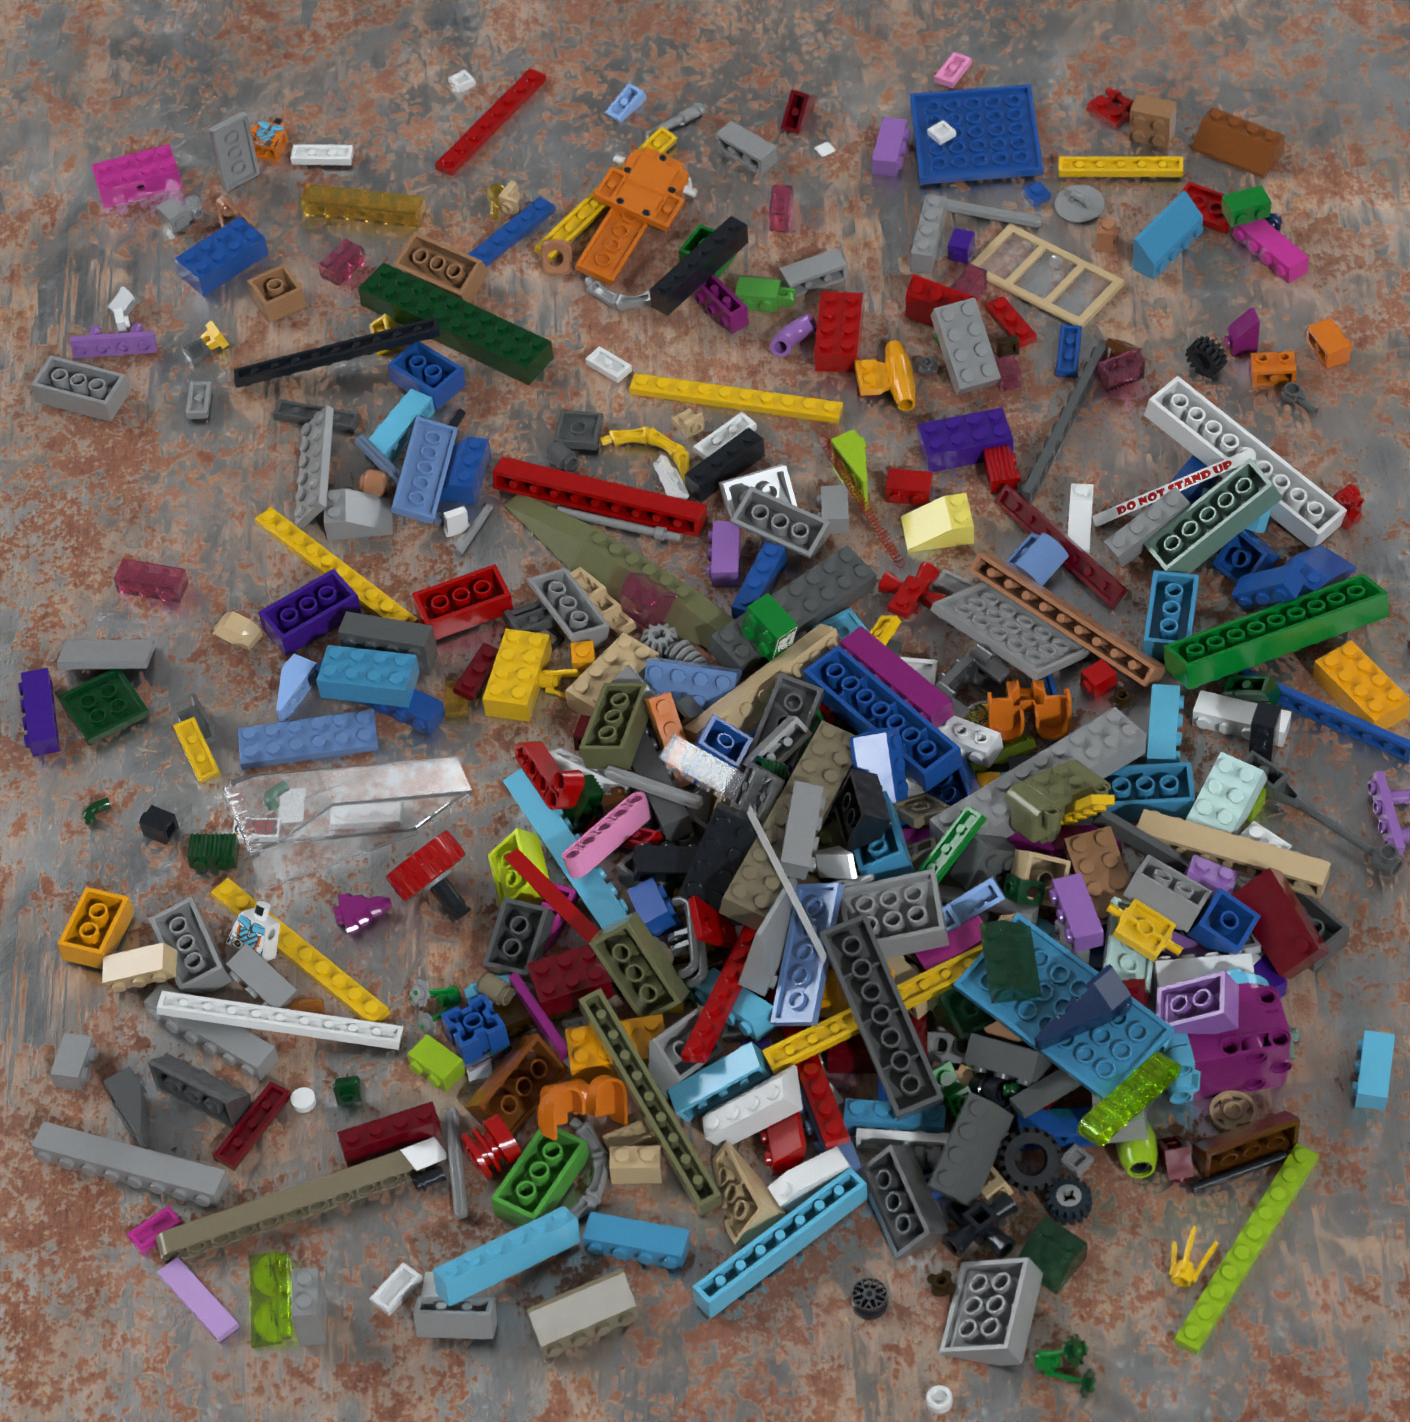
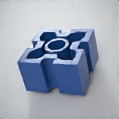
[441,993,510,1065]

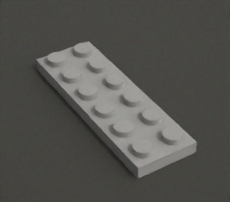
[294,405,334,529]

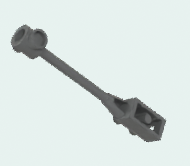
[1241,750,1405,878]

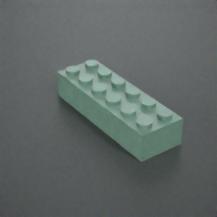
[1143,458,1283,574]

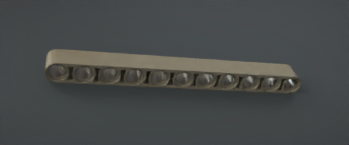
[155,1150,425,1264]

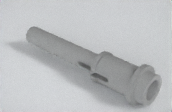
[645,102,706,138]

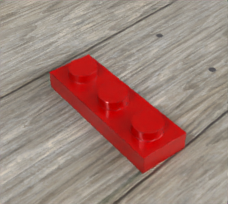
[985,296,1037,349]

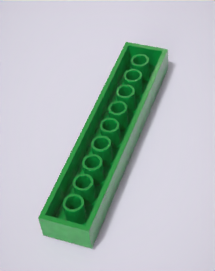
[1163,574,1389,690]

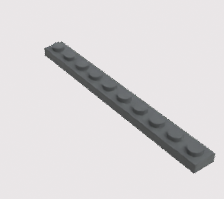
[1020,339,1108,504]

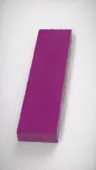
[509,972,568,1061]

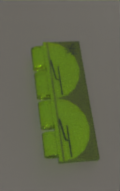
[249,1251,292,1348]

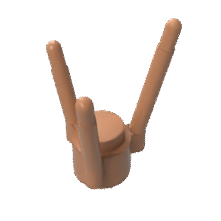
[215,196,256,228]

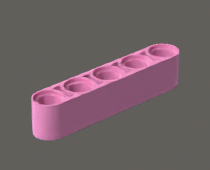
[562,792,653,878]

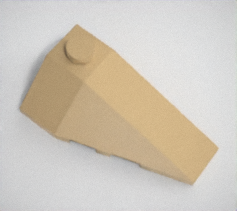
[712,1142,786,1246]

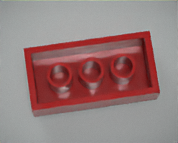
[814,292,864,372]
[411,564,513,640]

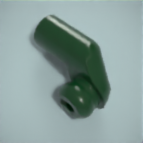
[81,797,111,825]
[1003,1082,1024,1112]

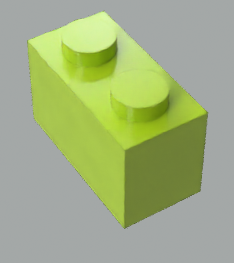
[407,1034,466,1092]

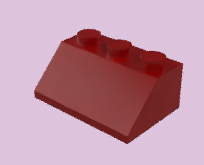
[905,274,977,327]
[760,1111,806,1176]

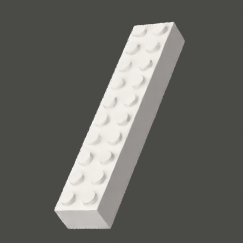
[1144,376,1347,548]

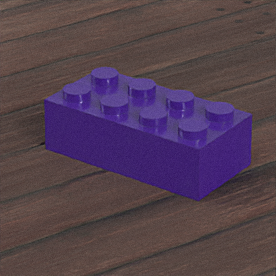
[917,407,1013,472]
[258,569,361,656]

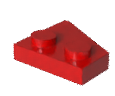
[688,895,737,950]

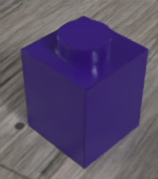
[948,228,975,264]

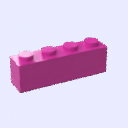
[1233,219,1309,283]

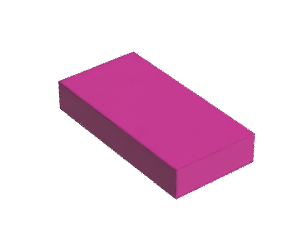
[127,1205,183,1255]

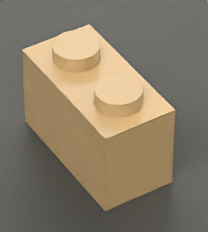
[609,1146,662,1184]

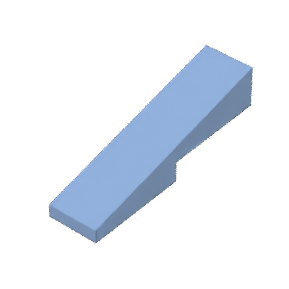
[943,876,1005,933]

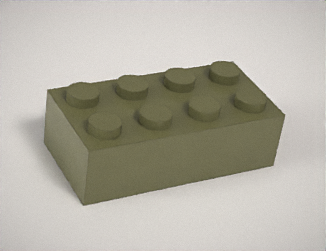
[579,683,652,769]
[589,911,690,1018]

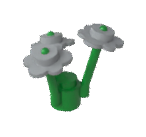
[409,979,461,1036]

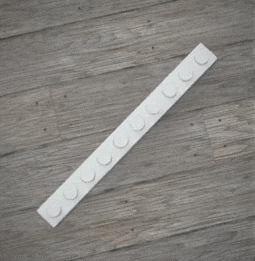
[157,991,403,1050]

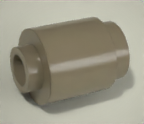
[477,973,514,1006]

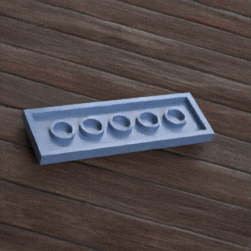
[390,416,458,525]
[238,709,379,770]
[770,883,844,1026]

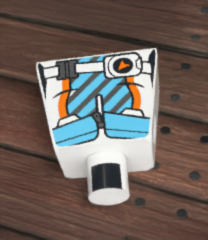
[226,901,280,962]

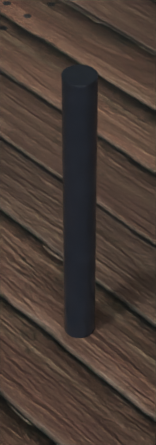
[1190,1150,1288,1193]

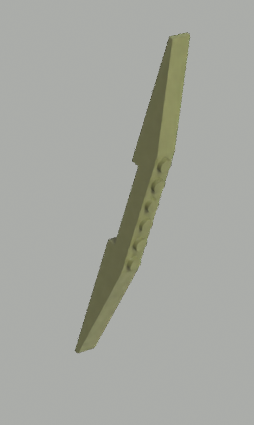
[504,494,770,671]

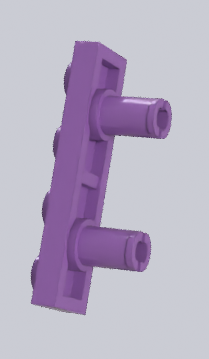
[70,323,158,358]
[1368,771,1410,856]

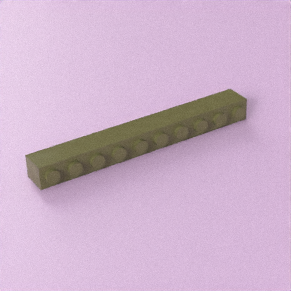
[579,988,722,1217]

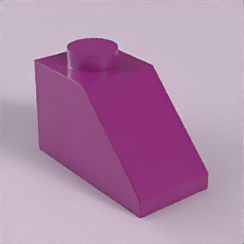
[1224,307,1260,357]

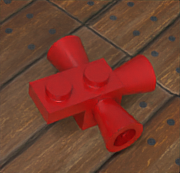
[878,562,948,619]

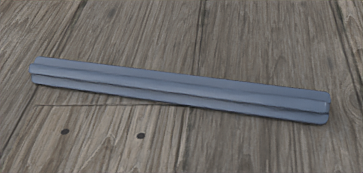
[355,434,444,526]

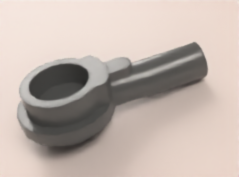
[1281,382,1319,415]

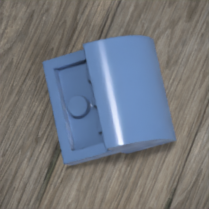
[1005,532,1069,586]

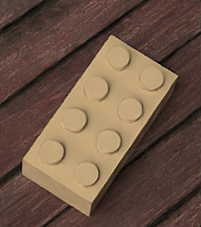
[565,632,659,716]

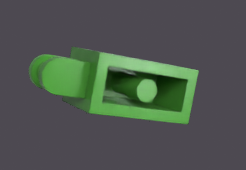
[735,276,797,313]

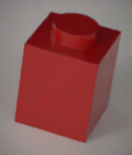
[1080,658,1117,700]

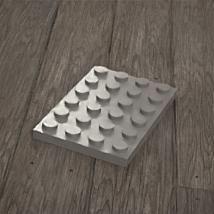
[930,581,1091,681]

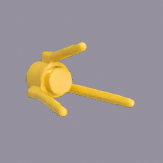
[539,669,583,699]
[1168,1226,1218,1287]

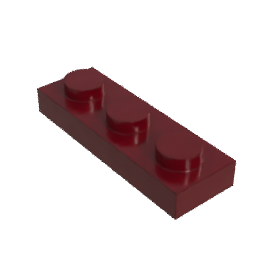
[452,642,499,702]

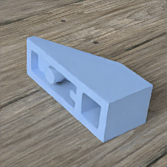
[276,654,317,722]

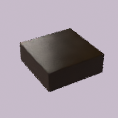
[996,334,1019,359]

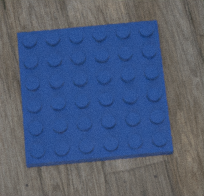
[910,84,1043,184]

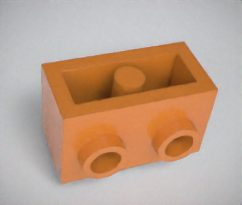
[1249,351,1297,387]

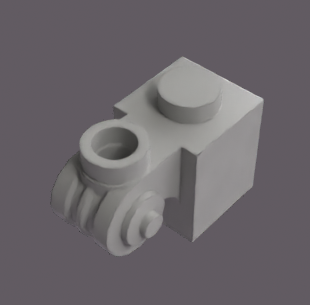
[156,196,204,234]

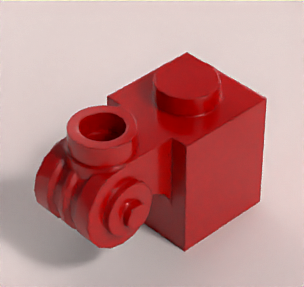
[1332,484,1364,530]

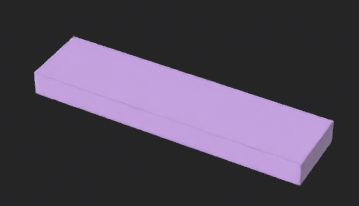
[157,1257,239,1343]

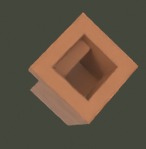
[1096,218,1119,252]

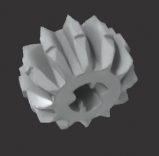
[640,622,679,658]

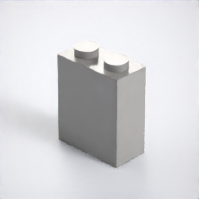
[291,1268,327,1346]

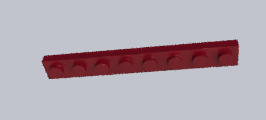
[994,484,1128,608]

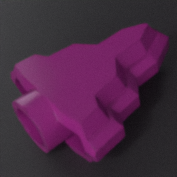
[333,893,392,935]

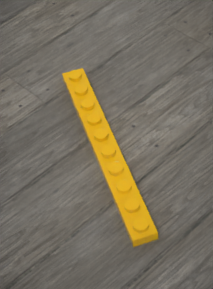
[534,126,677,262]
[629,373,843,424]
[254,506,419,623]
[210,878,390,1023]
[762,943,987,1074]

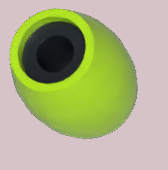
[1115,1120,1158,1178]

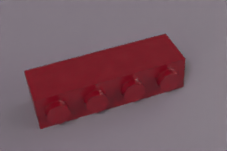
[337,1101,443,1168]

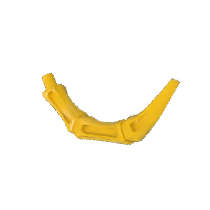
[600,426,690,485]

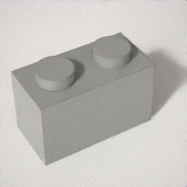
[817,485,849,534]
[50,1033,98,1091]

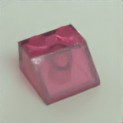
[620,572,677,629]

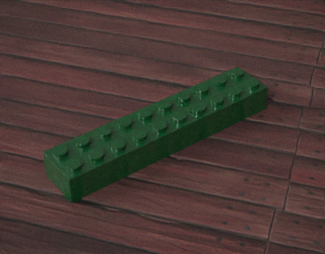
[358,262,554,385]

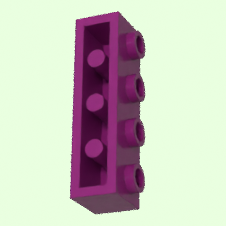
[691,274,749,334]

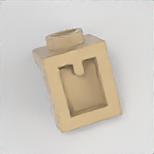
[498,181,520,216]
[672,408,705,438]

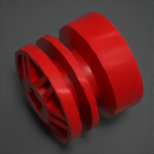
[460,1113,522,1180]

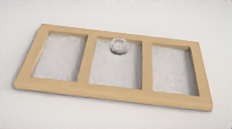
[966,223,1124,329]

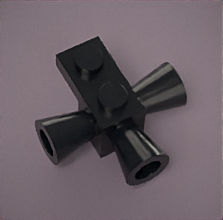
[943,1191,1018,1259]

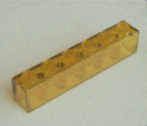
[300,184,427,228]

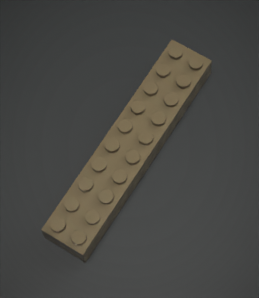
[719,720,855,931]

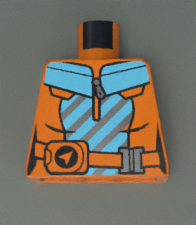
[251,118,288,163]

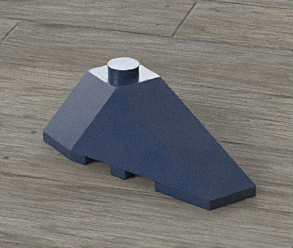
[1034,964,1132,1051]

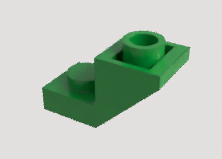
[932,1060,971,1119]

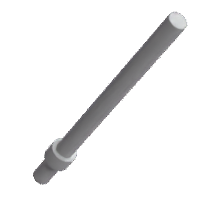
[557,506,683,543]

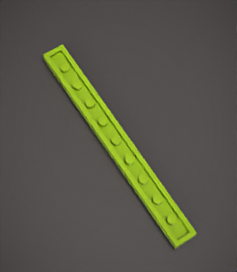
[1174,1143,1319,1355]

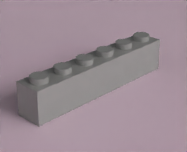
[144,982,279,1081]

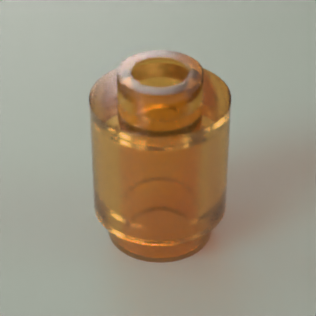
[288,997,325,1015]

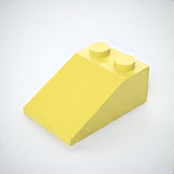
[901,493,974,552]

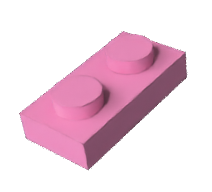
[935,52,972,89]

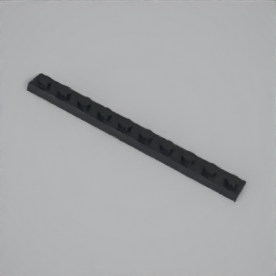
[234,317,441,388]

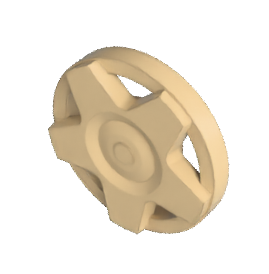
[1209,1090,1257,1131]

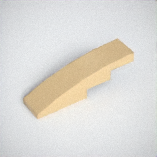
[570,567,637,638]

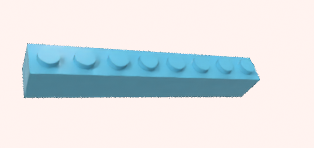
[692,1167,868,1319]

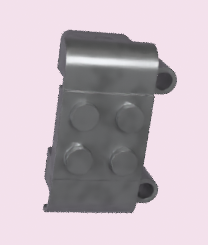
[935,643,1011,719]

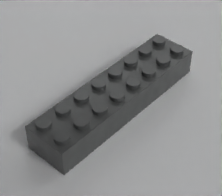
[708,545,877,679]
[819,913,944,1122]

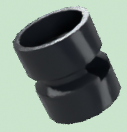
[968,1072,1013,1110]

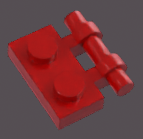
[1086,87,1134,130]

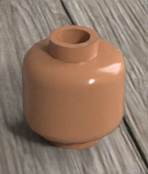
[359,469,392,497]

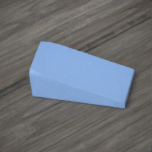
[604,83,647,122]

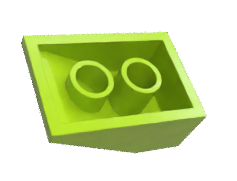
[831,429,868,511]

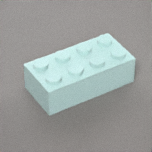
[1185,752,1267,836]

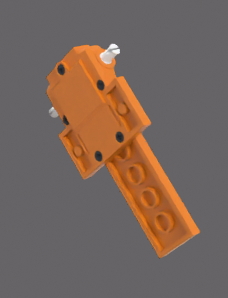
[575,147,698,286]

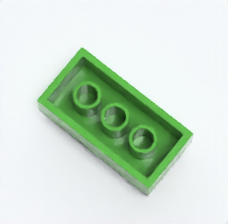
[491,1128,589,1227]

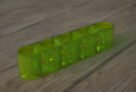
[1077,1051,1181,1147]

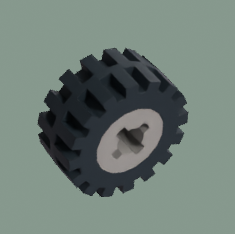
[1046,1176,1092,1226]

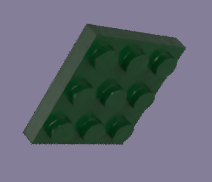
[58,669,150,746]

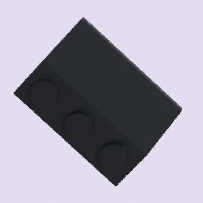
[833,769,892,852]

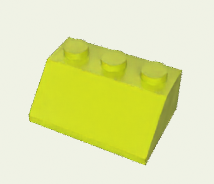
[488,828,550,908]

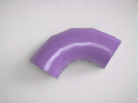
[770,313,817,357]

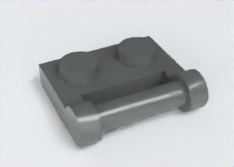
[502,598,558,633]

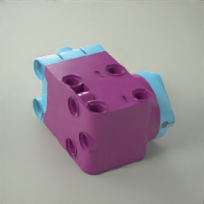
[1154,969,1292,1104]

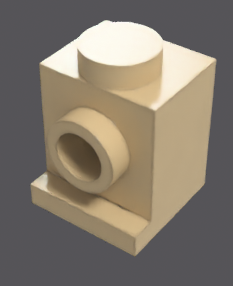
[981,1165,1014,1204]

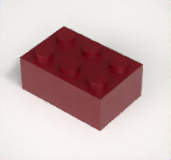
[527,944,614,1017]

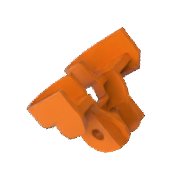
[987,678,1072,743]
[538,1075,628,1140]

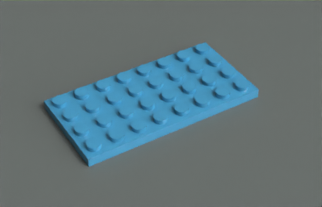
[953,913,1175,1106]

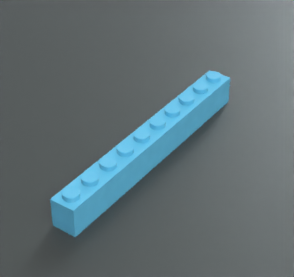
[502,768,630,930]

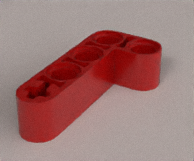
[515,741,585,810]

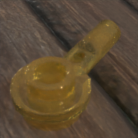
[486,183,504,220]

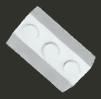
[719,464,797,518]

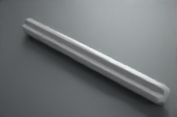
[921,195,1042,228]

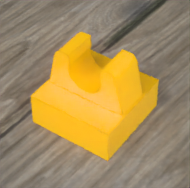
[201,321,229,350]

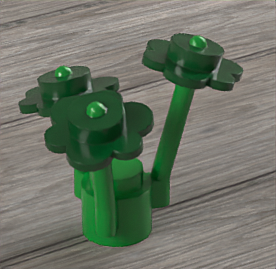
[1035,1334,1097,1399]

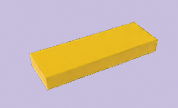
[173,717,221,785]

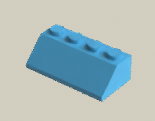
[1133,191,1204,280]

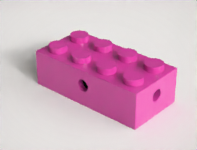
[91,144,182,209]

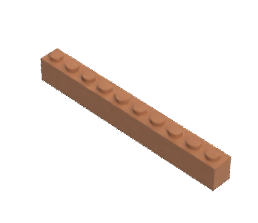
[969,552,1166,687]

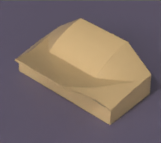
[213,611,263,651]

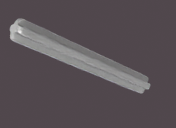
[604,765,703,810]
[445,1108,468,1220]

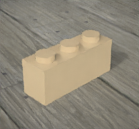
[102,942,177,992]

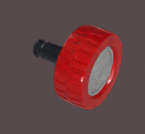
[386,830,471,920]

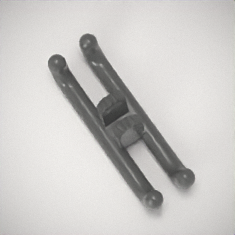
[668,896,708,988]

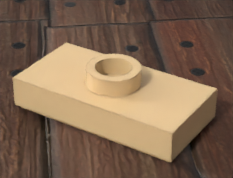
[602,1119,656,1154]

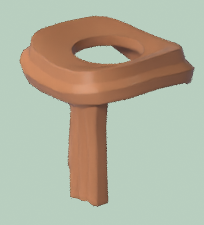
[541,240,575,275]

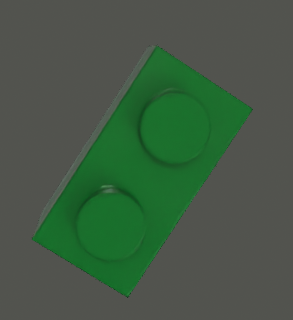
[1221,185,1271,227]

